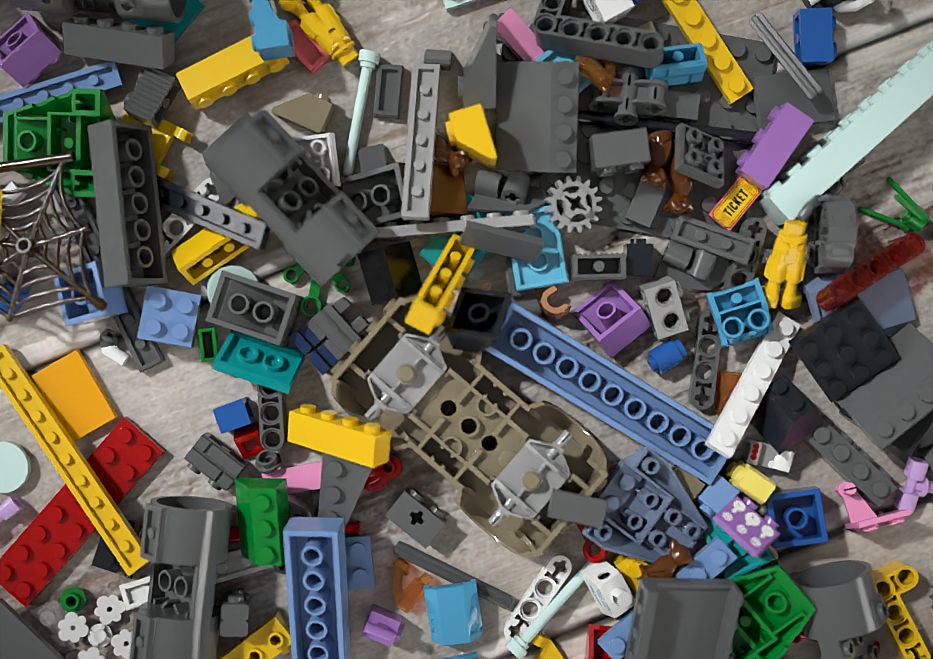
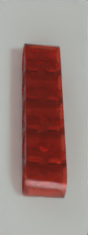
[816,232,925,311]

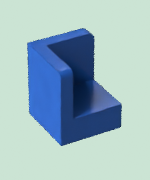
[213,397,256,434]

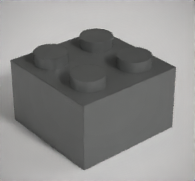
[586,128,650,178]

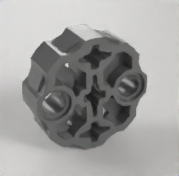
[806,195,857,274]

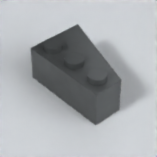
[318,453,372,530]

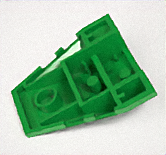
[3,88,116,197]
[729,564,816,659]

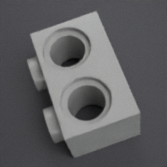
[639,276,690,340]

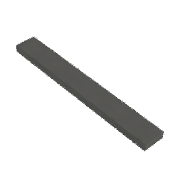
[53,188,166,373]

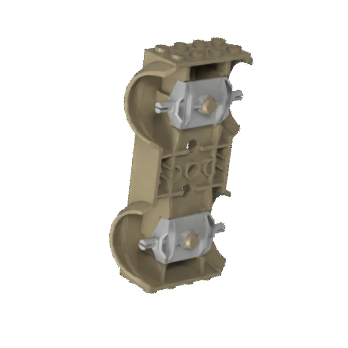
[330,296,608,558]

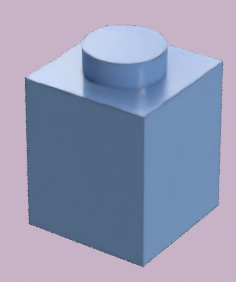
[698,475,740,519]

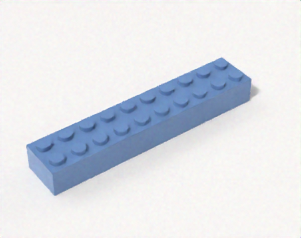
[485,301,727,485]

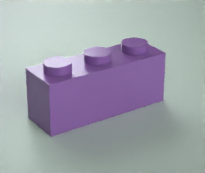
[735,102,814,190]

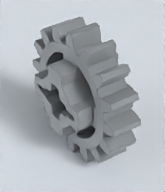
[544,176,602,234]

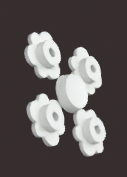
[58,594,132,659]

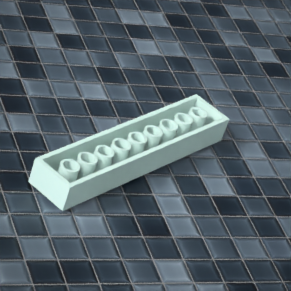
[756,41,933,226]

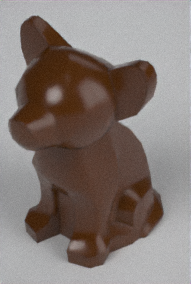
[640,130,674,191]
[434,133,473,177]
[662,155,694,214]
[638,539,695,578]

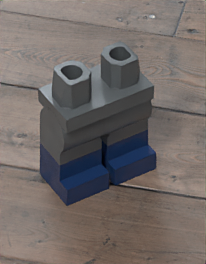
[289,297,370,375]

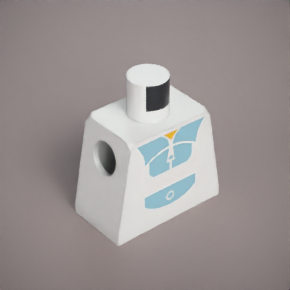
[580,560,635,618]

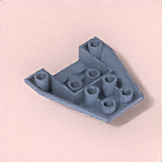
[797,265,916,338]
[582,446,708,570]

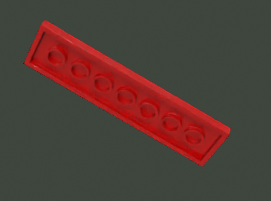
[0,416,166,607]

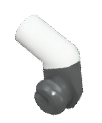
[100,329,130,366]

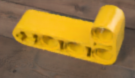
[873,560,931,659]

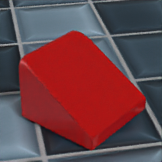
[234,421,265,459]

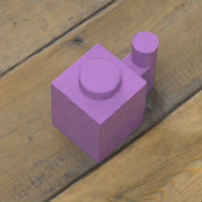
[362,604,404,647]

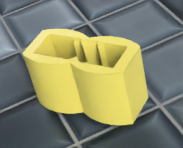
[725,460,776,504]

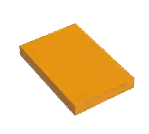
[32,350,118,442]

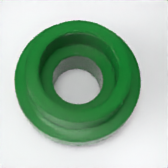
[60,586,87,613]

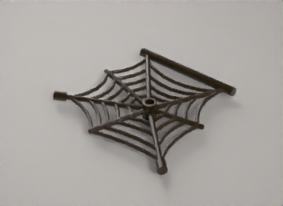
[0,151,108,322]

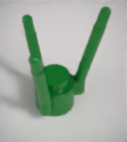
[858,177,930,232]

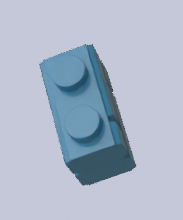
[644,43,707,86]

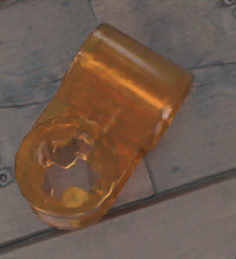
[715,370,742,417]

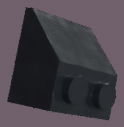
[357,241,423,306]
[445,287,513,353]
[750,374,823,455]

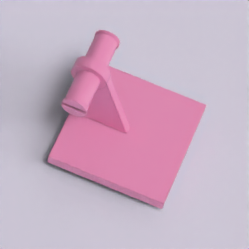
[835,482,912,532]

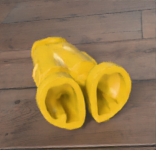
[278,0,359,67]
[761,220,808,310]

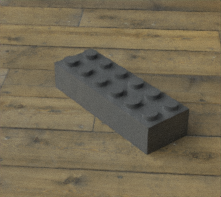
[88,120,168,288]

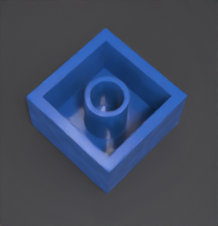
[763,486,828,549]

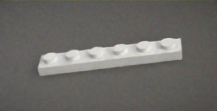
[705,311,801,459]

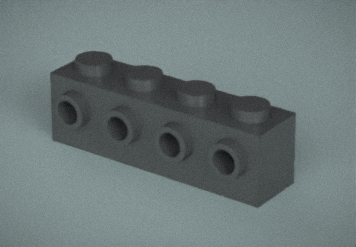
[62,14,175,69]
[801,414,897,507]

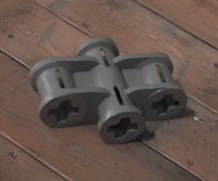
[588,67,669,126]

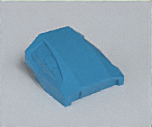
[706,278,774,348]
[424,579,483,646]

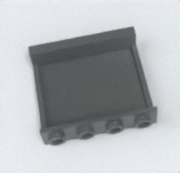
[624,578,743,659]

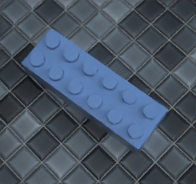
[283,517,351,659]

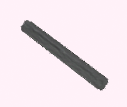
[393,541,513,609]

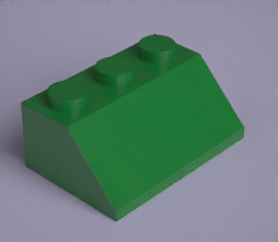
[235,478,290,566]

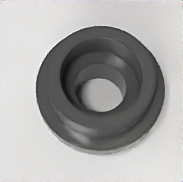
[255,449,282,474]

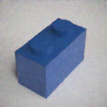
[793,7,837,67]

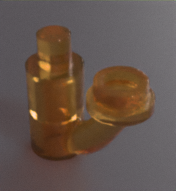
[574,55,616,91]
[392,557,432,613]

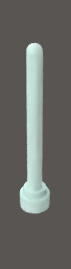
[343,49,380,177]
[506,561,592,659]

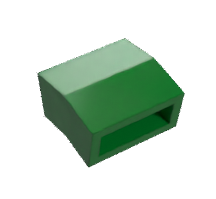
[196,327,219,362]

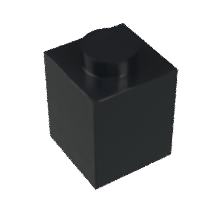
[623,239,653,276]

